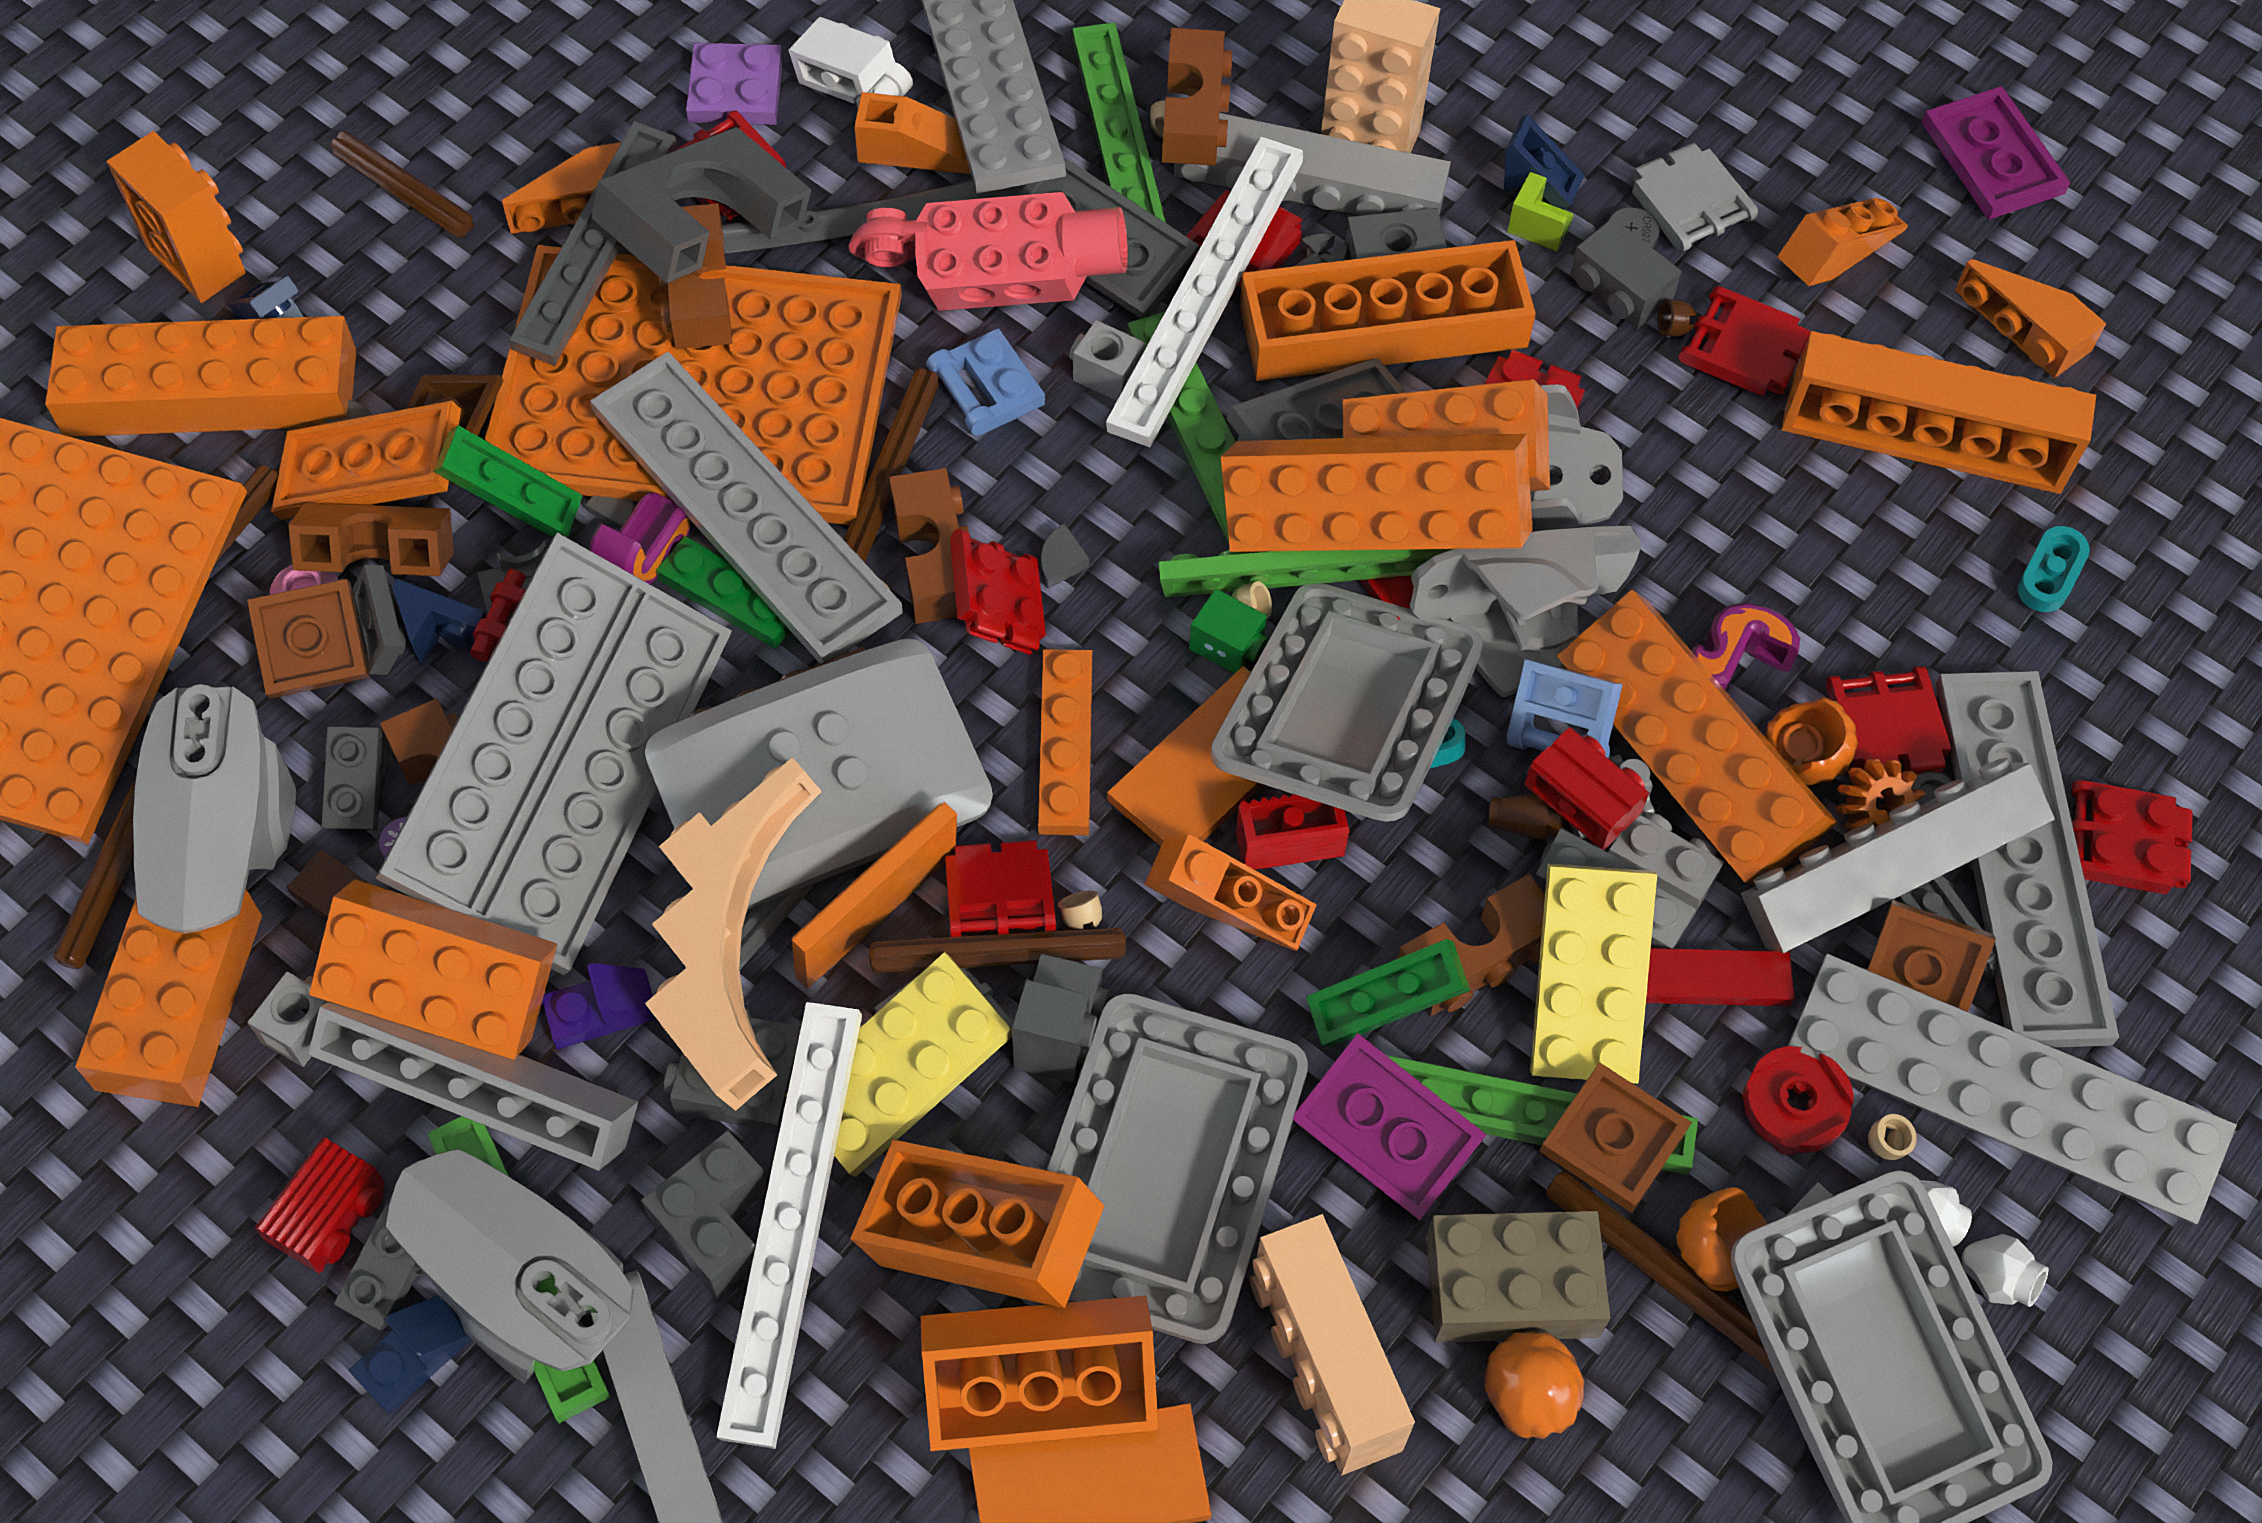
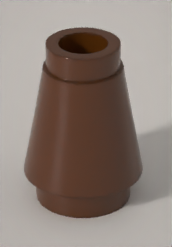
[1489,793,1563,842]

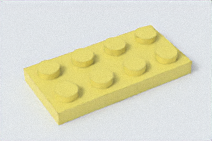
[1530,864,1657,1083]
[785,952,1012,1177]

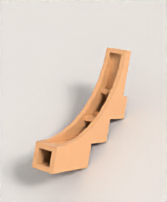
[645,757,822,1111]

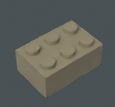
[1426,1211,1611,1343]

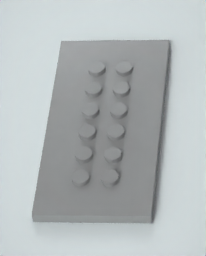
[375,533,732,975]

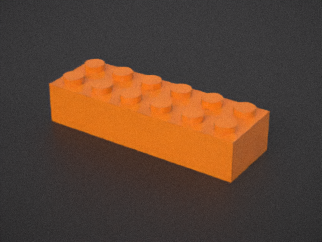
[1240,240,1536,381]
[45,316,356,437]
[1781,331,2096,494]
[1221,433,1533,552]
[1557,590,1838,886]

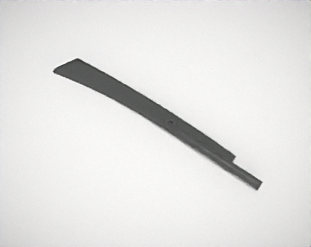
[618,180,1026,255]

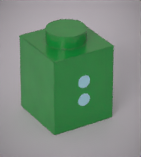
[1189,589,1269,674]

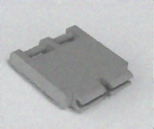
[1631,143,1758,252]

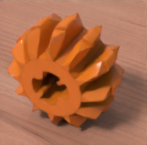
[1835,759,1926,832]

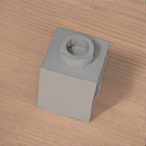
[1069,320,1145,401]
[247,972,329,1067]

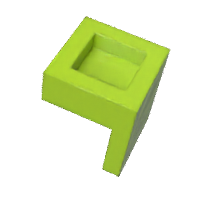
[1507,172,1574,251]

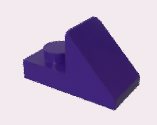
[542,963,656,1050]

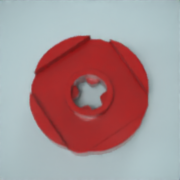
[1742,1046,1854,1155]

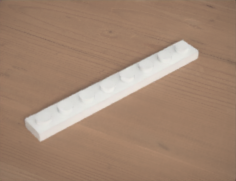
[1106,137,1303,447]
[716,1002,862,1449]

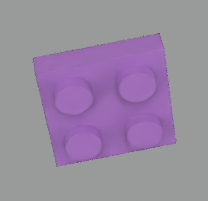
[686,43,783,125]

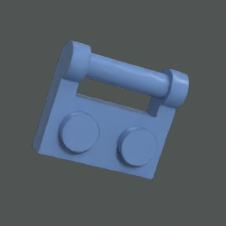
[926,328,1045,436]
[1507,659,1623,759]

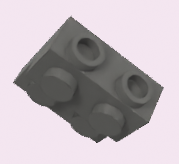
[664,1009,801,1132]

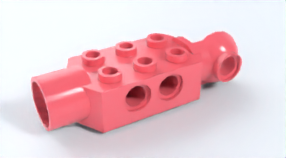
[849,192,1128,311]

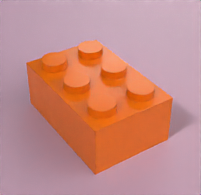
[106,131,246,304]

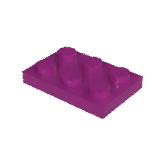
[1921,86,2071,220]
[1293,1033,1486,1220]

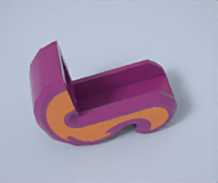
[590,492,692,585]
[1692,602,1800,690]

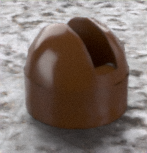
[1657,299,1696,337]

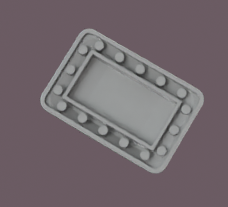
[1210,583,1483,822]
[645,639,993,910]
[1047,994,1308,1344]
[1730,1170,2053,1523]

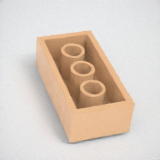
[1321,0,1440,153]
[1250,1214,1415,1476]

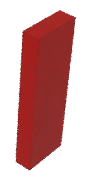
[1646,948,1795,1006]

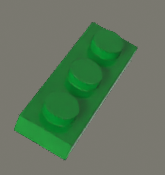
[433,425,583,537]
[656,536,791,650]
[1306,939,1471,1047]

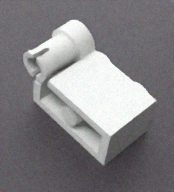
[789,17,913,107]

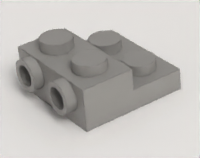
[1608,813,1724,949]

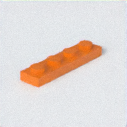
[1038,649,1092,835]

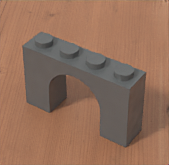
[592,127,811,283]

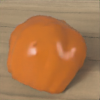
[1764,697,1858,785]
[1676,1187,1767,1292]
[1483,1331,1584,1439]

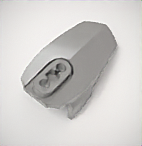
[1530,384,1623,531]
[1409,526,1641,697]
[133,684,296,933]
[386,1149,634,1383]

